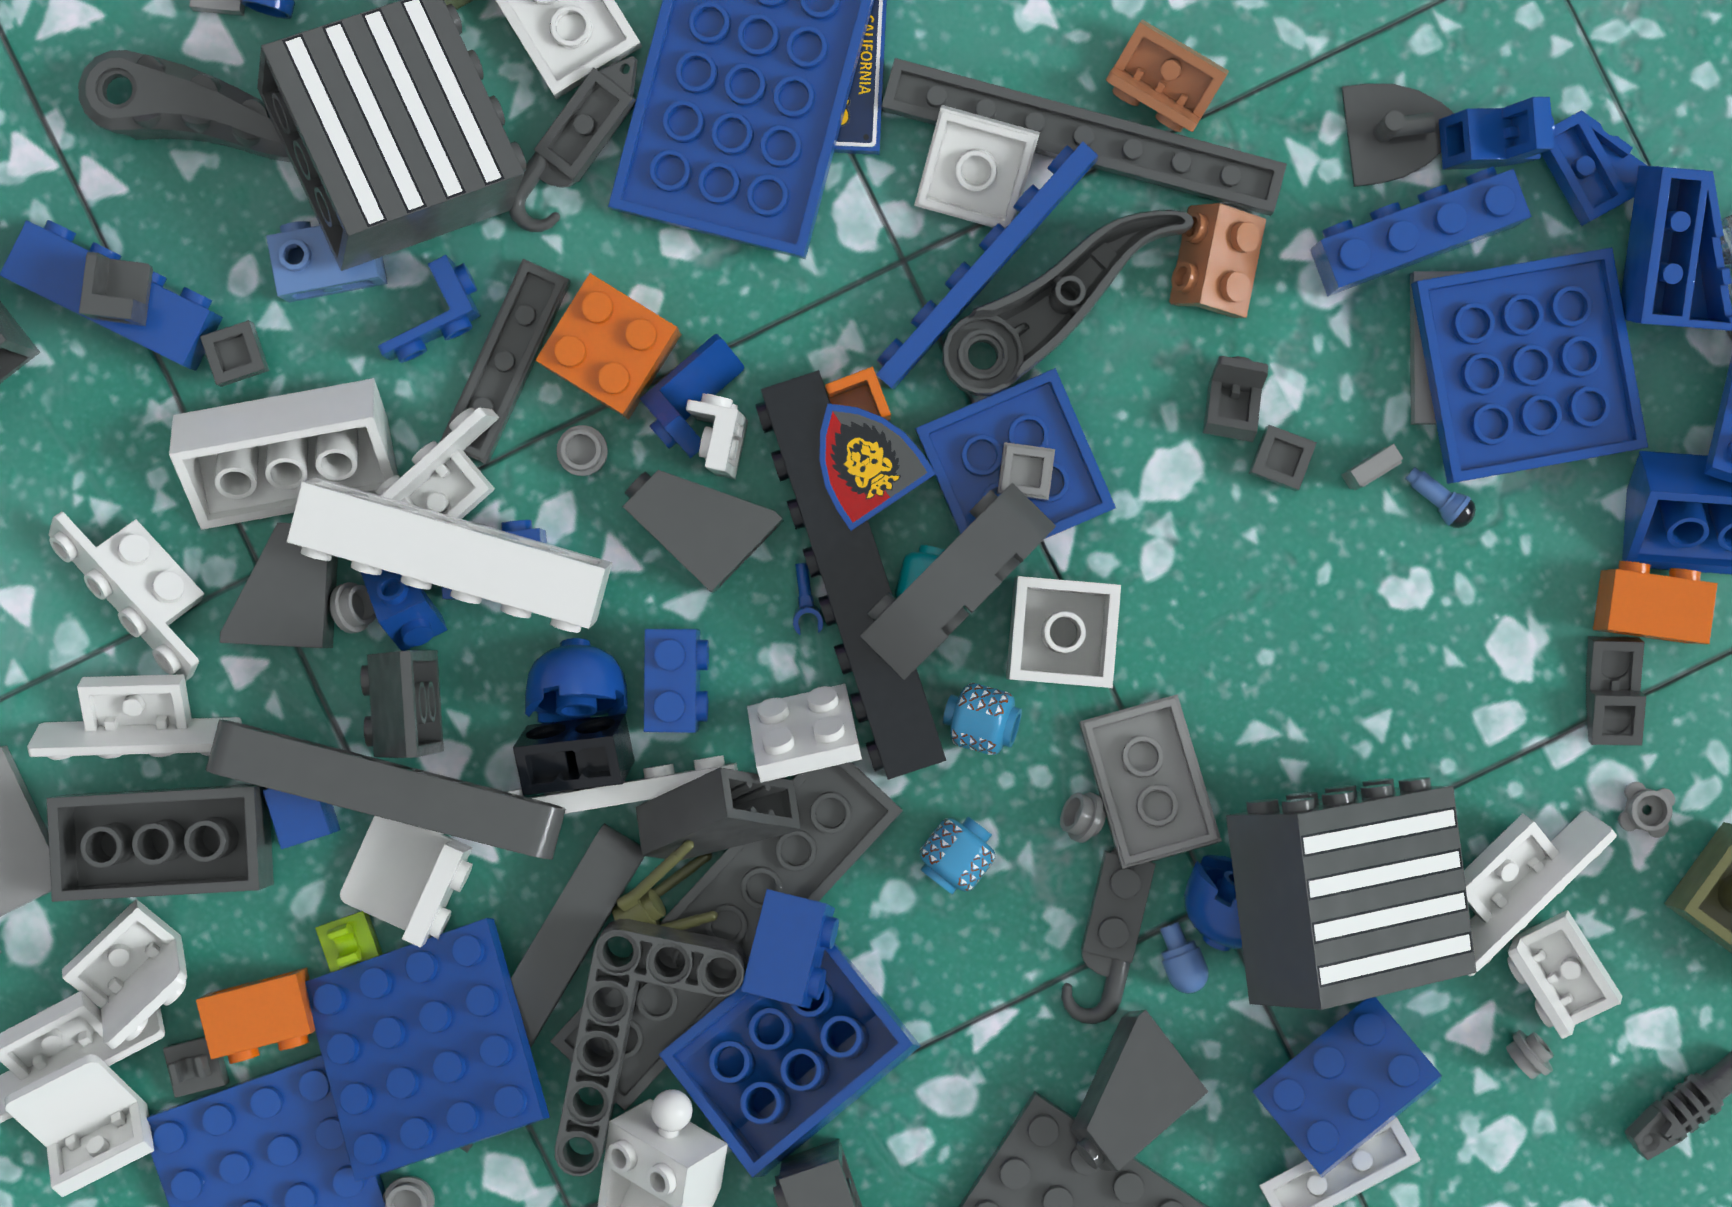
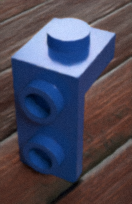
[378,255,481,363]
[640,334,744,458]
[361,570,448,651]

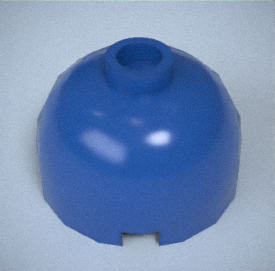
[525,638,628,723]
[1184,855,1243,951]

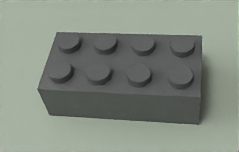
[47,784,274,902]

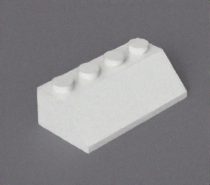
[169,378,398,530]

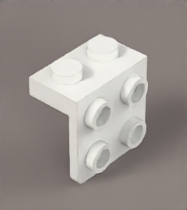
[340,816,473,947]
[62,899,187,1049]
[4,1054,154,1197]

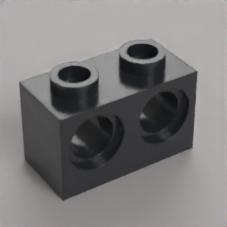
[513,714,635,795]

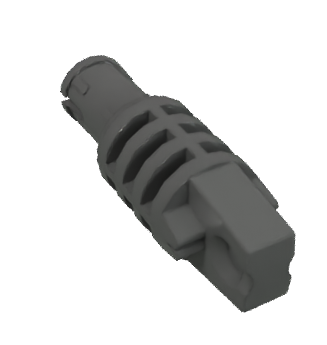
[1624,1051,1732,1160]

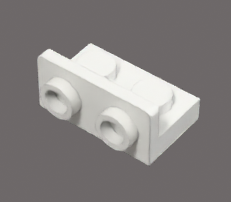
[686,393,748,479]

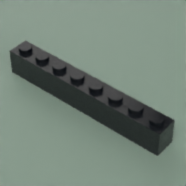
[755,370,946,780]

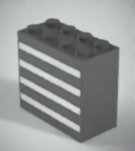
[257,0,526,271]
[1226,777,1477,1010]

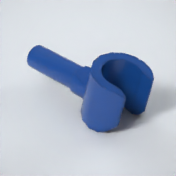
[793,563,823,635]

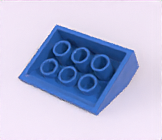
[659,943,921,1178]

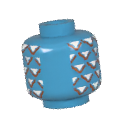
[943,683,1022,755]
[920,816,995,895]

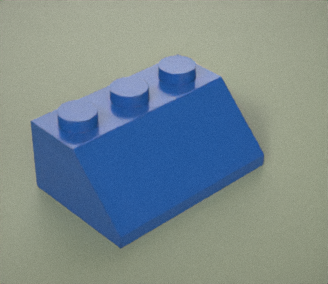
[1622,451,1732,574]

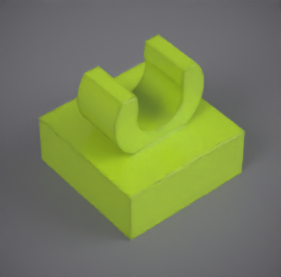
[315,911,383,972]

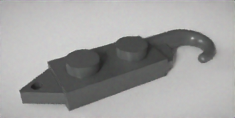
[509,56,638,232]
[1061,847,1156,1024]

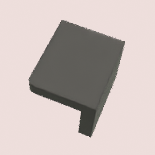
[79,252,153,326]

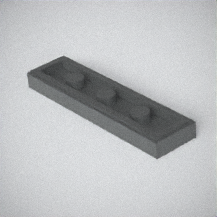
[440,259,571,465]

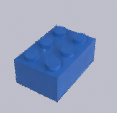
[1252,997,1442,1177]

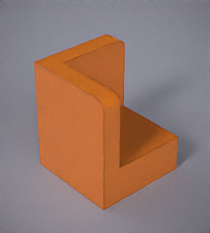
[825,366,891,421]

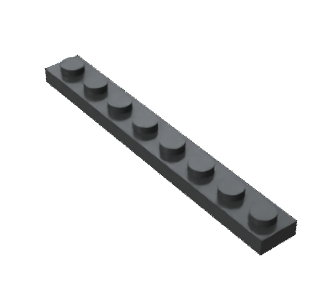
[881,58,1287,216]

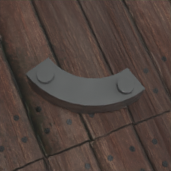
[860,483,1056,680]

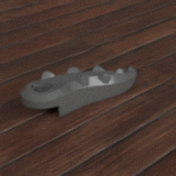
[78,50,291,162]
[942,210,1194,396]

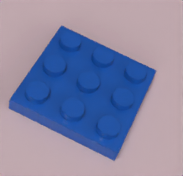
[915,368,1116,539]

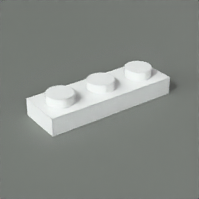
[1259,1117,1421,1207]

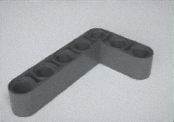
[555,919,747,1176]

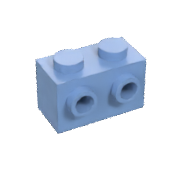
[266,221,388,303]

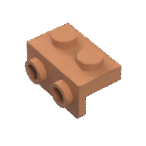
[1105,19,1229,132]
[1169,203,1266,318]

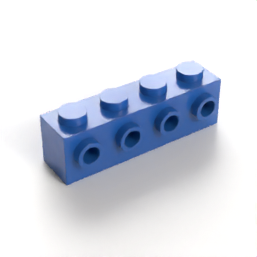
[1310,167,1531,297]

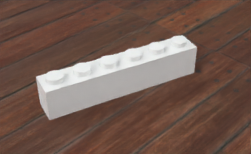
[287,477,613,633]

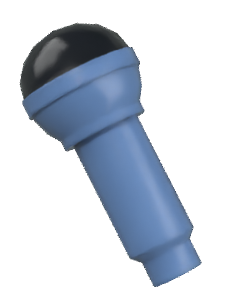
[1405,467,1476,528]

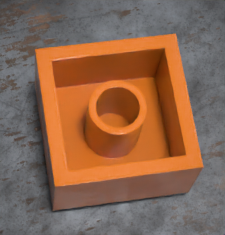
[536,273,682,420]

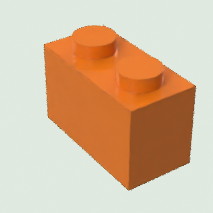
[1593,561,1718,644]
[196,967,316,1064]

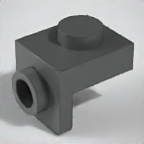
[1203,356,1268,442]

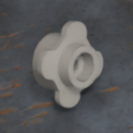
[1618,782,1675,838]

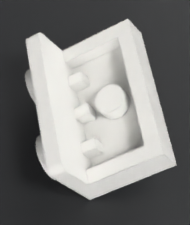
[1507,910,1623,1039]

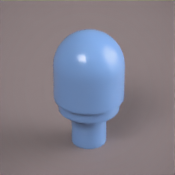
[1160,921,1209,994]

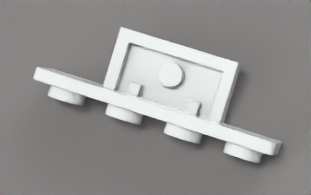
[374,407,499,519]
[49,511,205,682]
[27,674,242,760]
[1464,811,1617,976]
[0,991,165,1123]

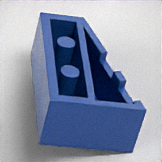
[1621,165,1732,331]

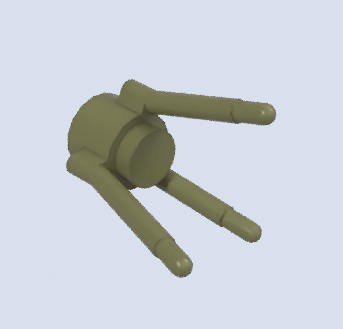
[612,840,718,930]

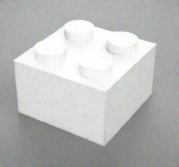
[1006,576,1121,688]

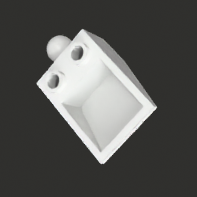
[598,1089,728,1207]

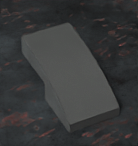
[1586,636,1646,746]

